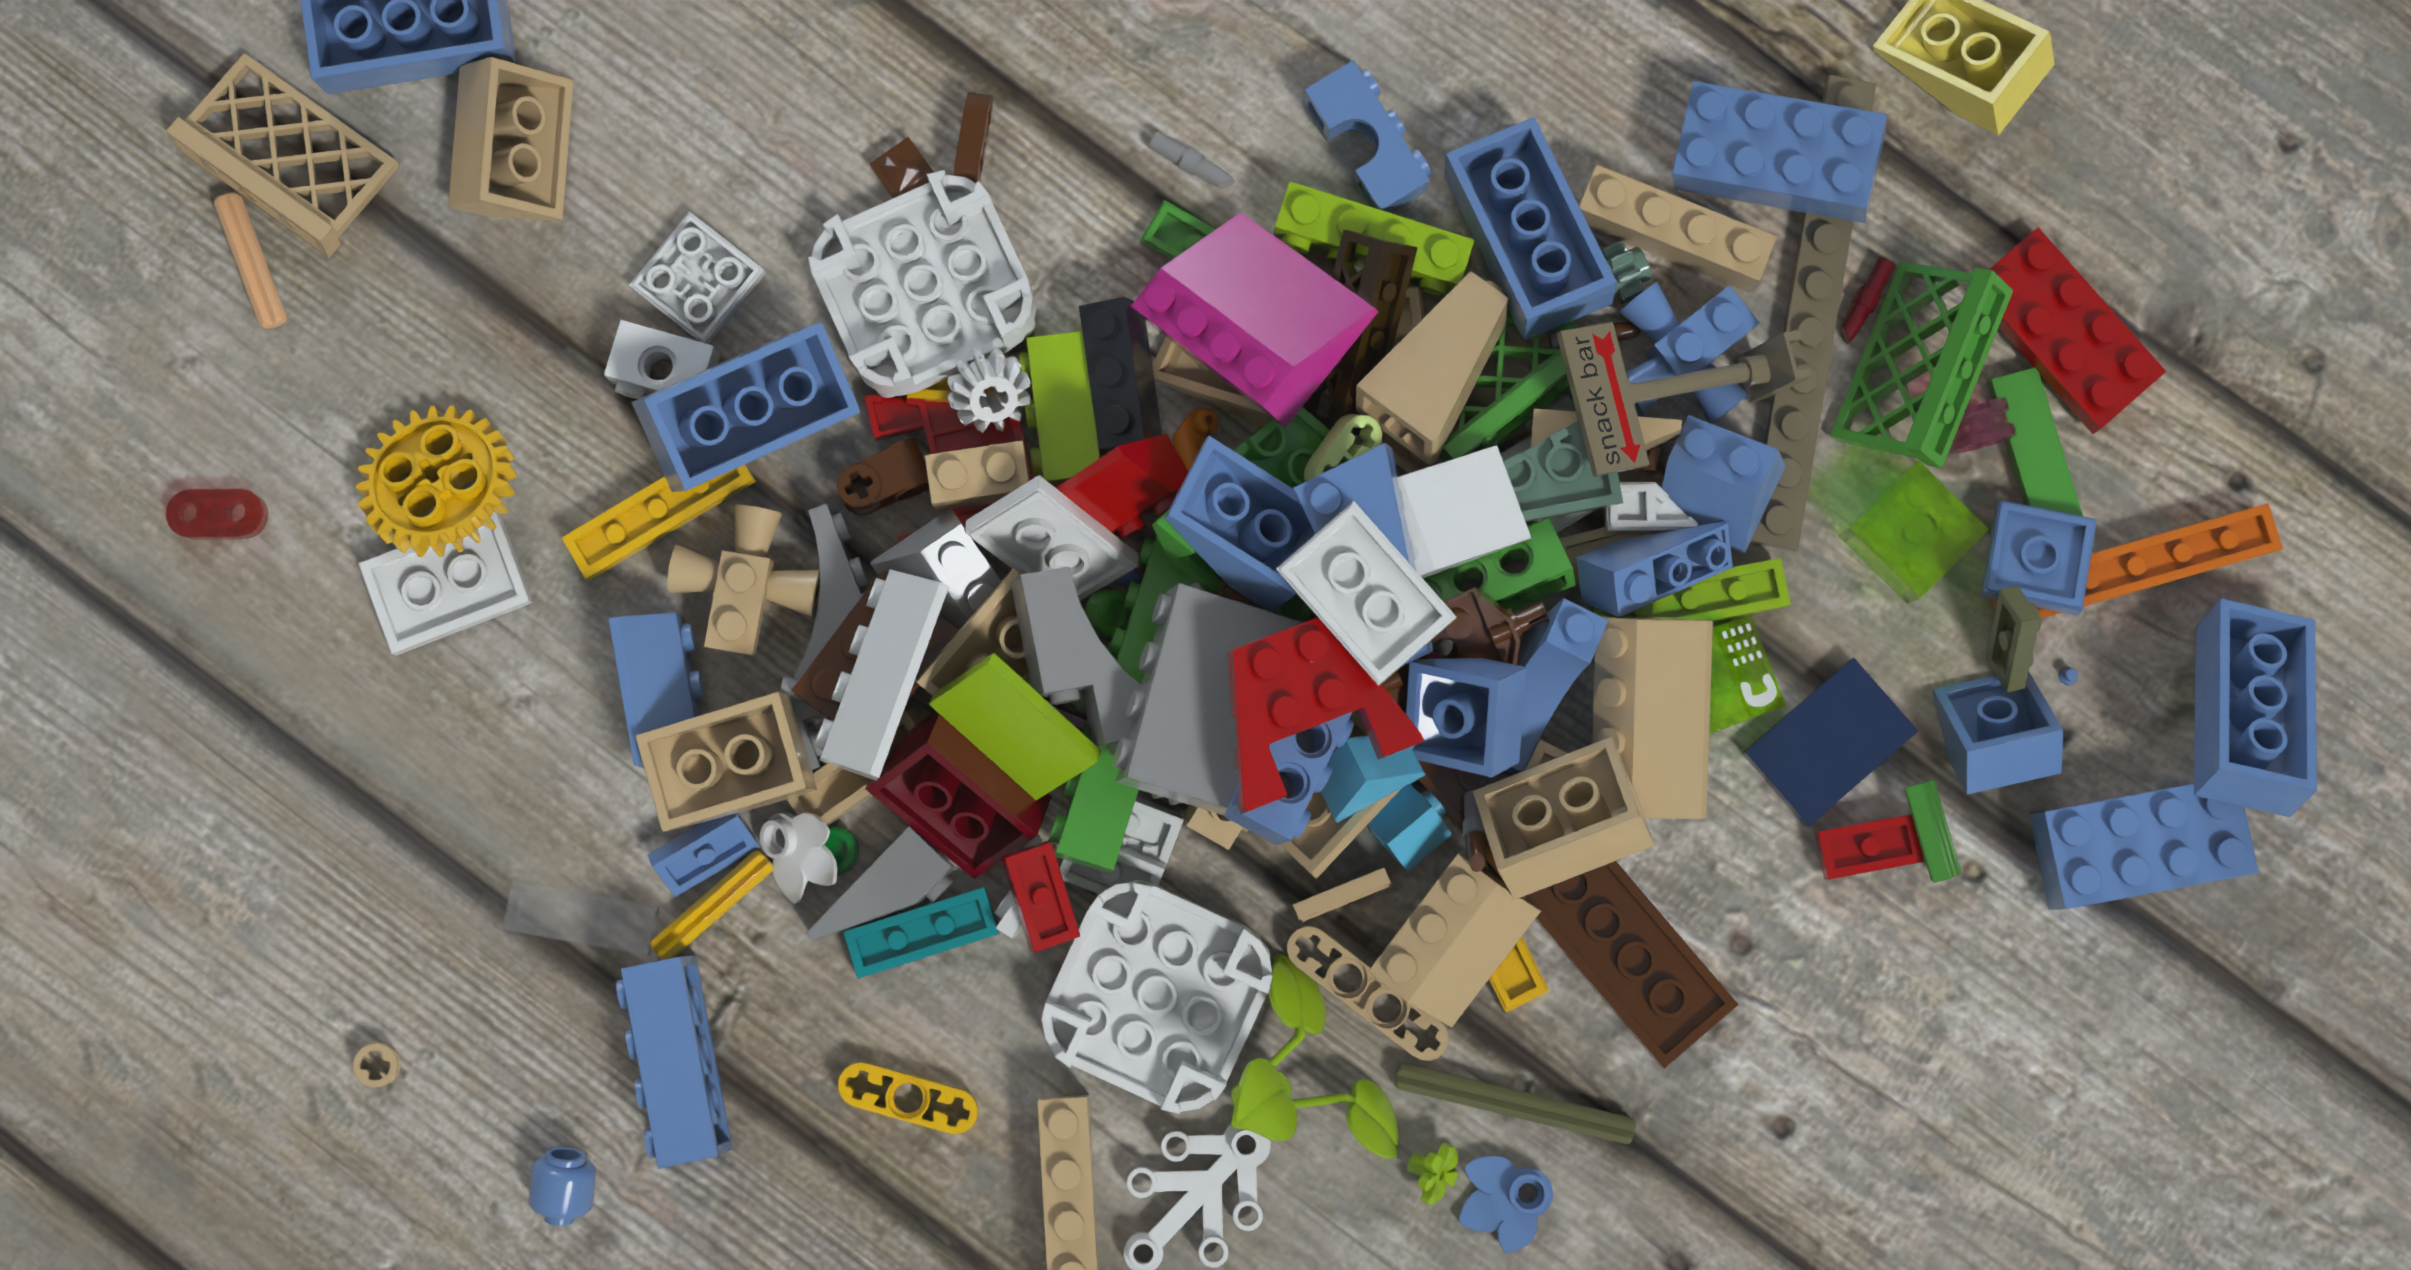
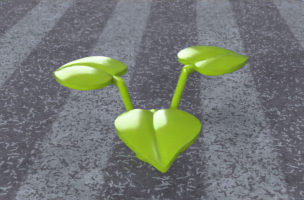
[1231,953,1399,1160]

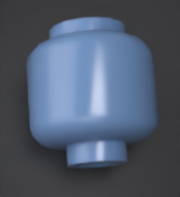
[528,1147,596,1226]

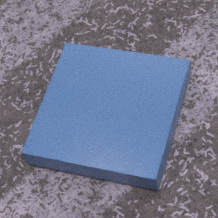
[1981,500,2097,616]

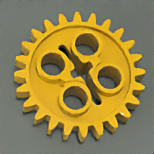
[355,405,517,557]

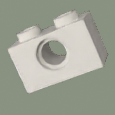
[604,320,721,399]

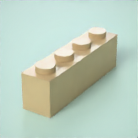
[1579,164,1777,293]
[1037,1094,1099,1270]

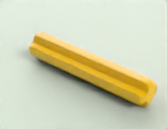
[650,850,774,960]

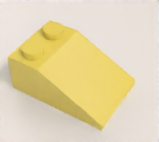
[1873,0,2055,136]

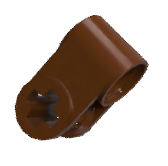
[837,438,929,516]

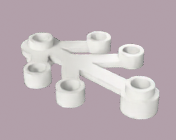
[1124,1124,1271,1270]

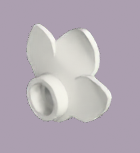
[760,812,837,904]

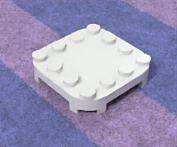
[808,170,1036,398]
[1041,879,1273,1114]

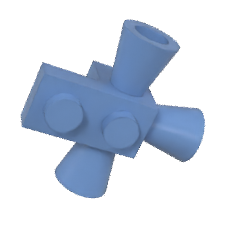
[1619,282,1760,424]

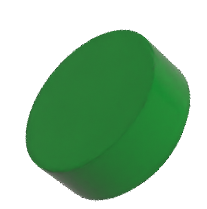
[824,826,860,876]

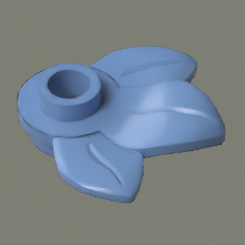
[1459,1155,1553,1253]

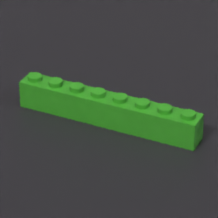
[1048,512,1195,874]

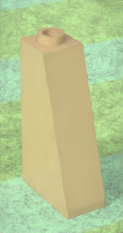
[1356,271,1509,466]

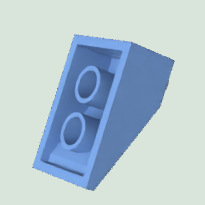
[1165,436,1315,613]

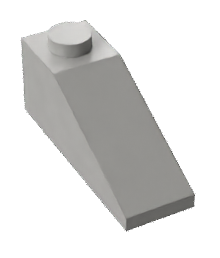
[805,826,955,941]

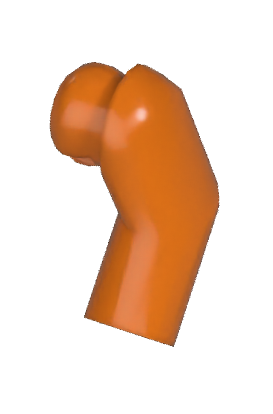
[1172,408,1219,472]

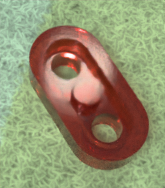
[166,489,269,540]

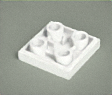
[629,211,766,344]

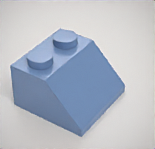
[1662,415,1786,553]
[1406,658,1527,777]
[1933,672,2063,795]

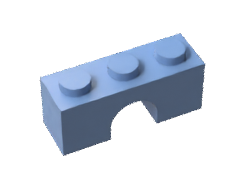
[1303,60,1431,213]

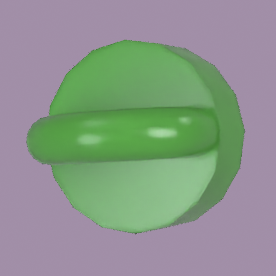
[1083,588,1130,638]

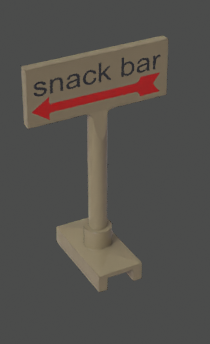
[1556,322,1813,477]

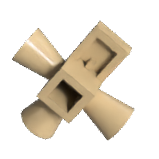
[667,504,820,657]

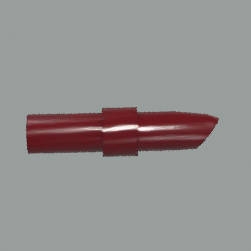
[1840,257,1896,344]

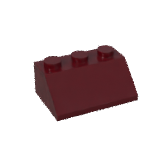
[865,711,1051,879]

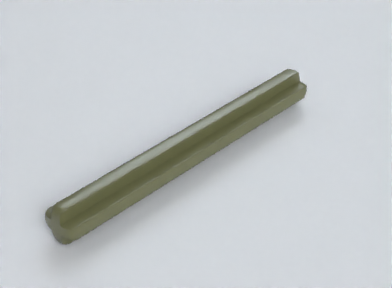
[1394,1063,1636,1144]

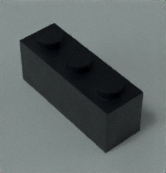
[1079,296,1162,452]

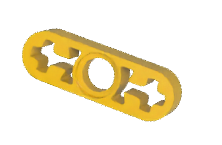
[838,1062,979,1134]

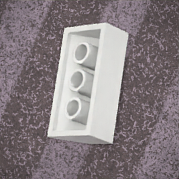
[814,569,949,781]

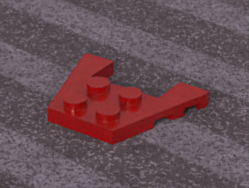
[864,395,1034,542]
[1227,617,1425,814]

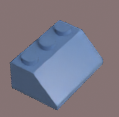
[608,612,706,768]

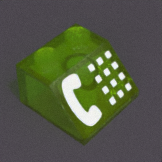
[1709,615,1786,734]

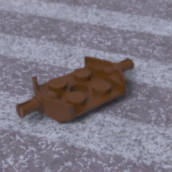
[1382,588,1550,714]

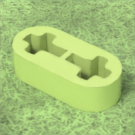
[1304,414,1382,482]

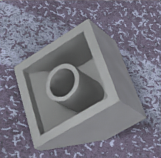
[870,508,1002,630]

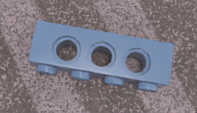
[1224,712,1354,845]

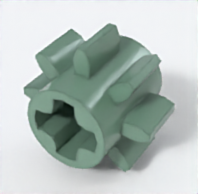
[1601,240,1652,304]

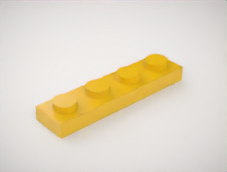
[561,464,756,581]

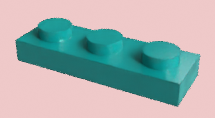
[843,887,1000,979]

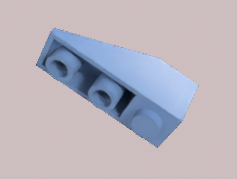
[1576,521,1733,617]

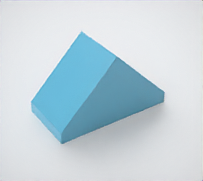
[1321,735,1426,823]

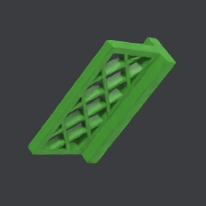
[1830,261,2013,469]
[1439,315,1578,463]

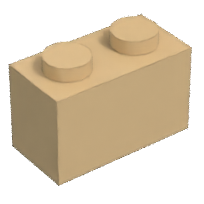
[925,440,1030,512]

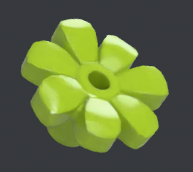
[1407,1143,1459,1206]

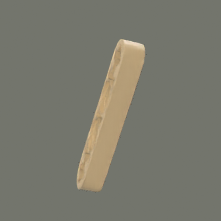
[1286,926,1449,1061]

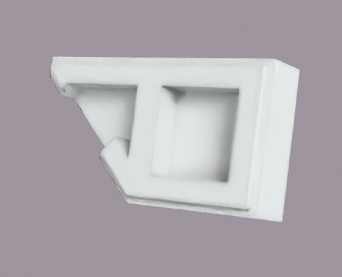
[1604,482,1698,533]

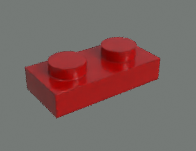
[1814,814,1924,880]
[1001,841,1081,953]

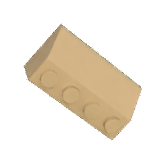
[1592,615,1713,819]

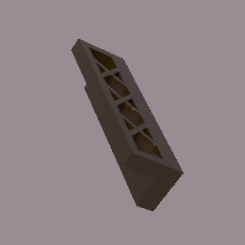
[1303,229,1418,436]

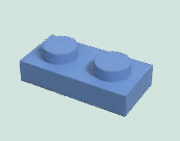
[648,813,760,897]

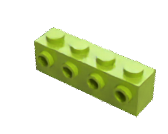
[1274,181,1475,297]

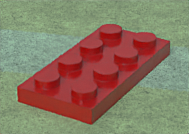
[1965,227,2167,434]

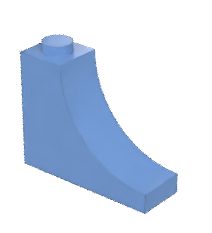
[1505,598,1608,775]

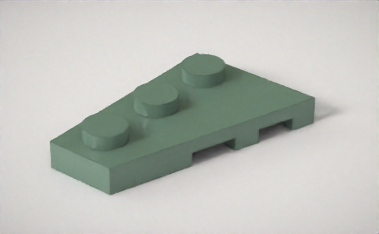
[1503,421,1623,522]

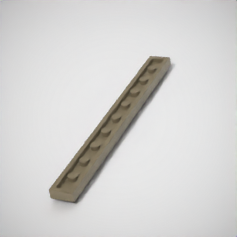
[1750,75,1877,552]

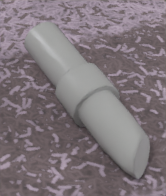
[1148,131,1235,188]

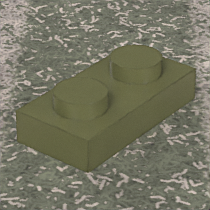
[1985,585,2041,692]

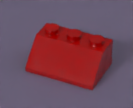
[1056,434,1188,539]

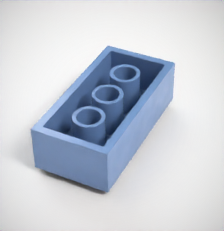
[300,0,517,94]
[1672,81,1887,223]
[1444,117,1617,341]
[631,322,861,493]
[2194,598,2317,817]
[2029,783,2259,910]
[616,956,733,1169]

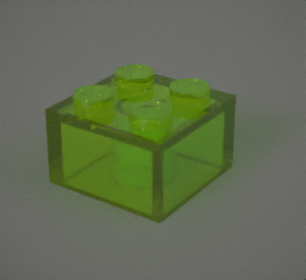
[1838,460,1989,604]

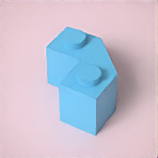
[1368,784,1452,872]

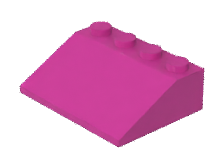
[1131,212,1378,428]

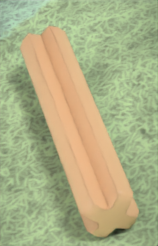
[214,192,287,329]

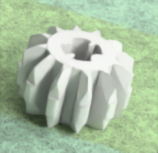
[947,347,1031,433]

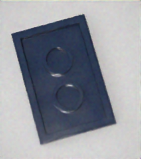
[1742,658,1918,827]

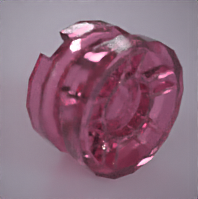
[1949,397,2018,454]

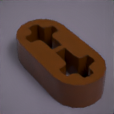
[954,92,993,183]

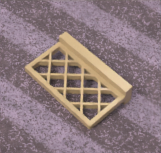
[166,53,399,258]

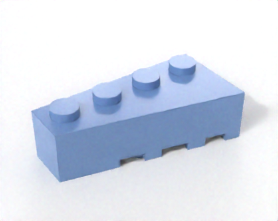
[1294,443,1433,666]

